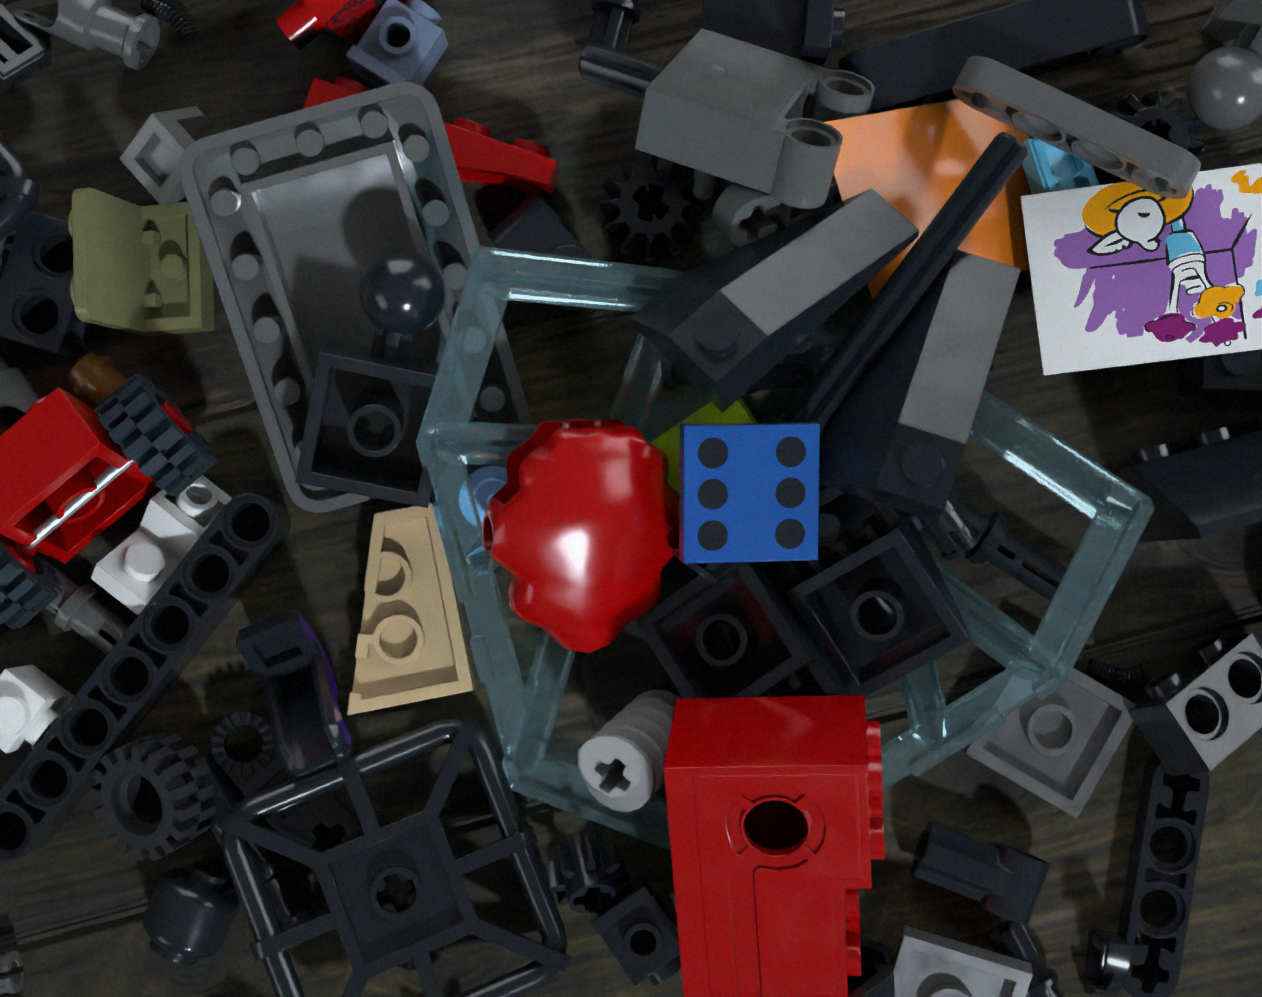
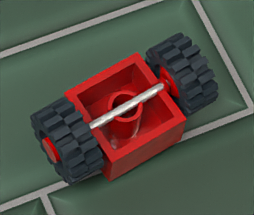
[0,373,217,629]

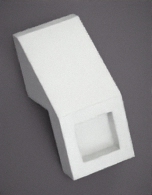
[91,475,233,615]

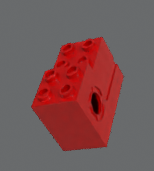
[664,695,885,997]

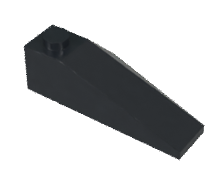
[630,188,919,413]
[819,249,1021,522]

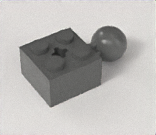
[1187,0,1262,130]

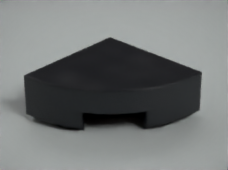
[1083,929,1133,997]

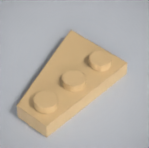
[347,503,476,715]

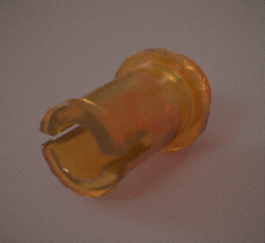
[67,351,128,405]

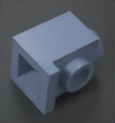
[346,0,448,88]

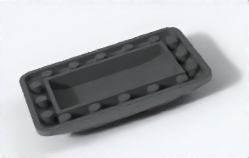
[179,81,533,513]

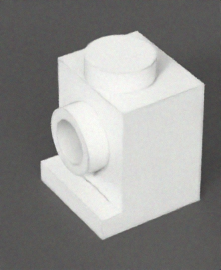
[0,665,74,753]

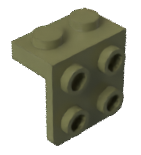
[68,187,215,336]

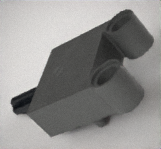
[578,28,875,209]

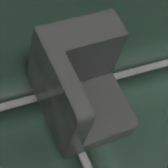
[119,106,205,206]

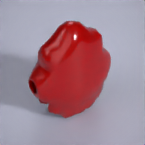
[482,418,680,653]

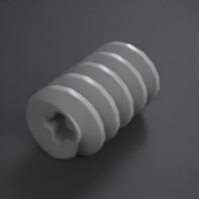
[577,689,681,812]

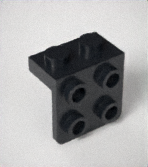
[700,0,845,67]

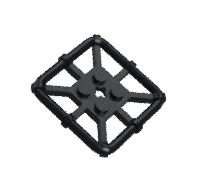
[217,714,572,997]

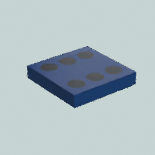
[679,422,820,564]

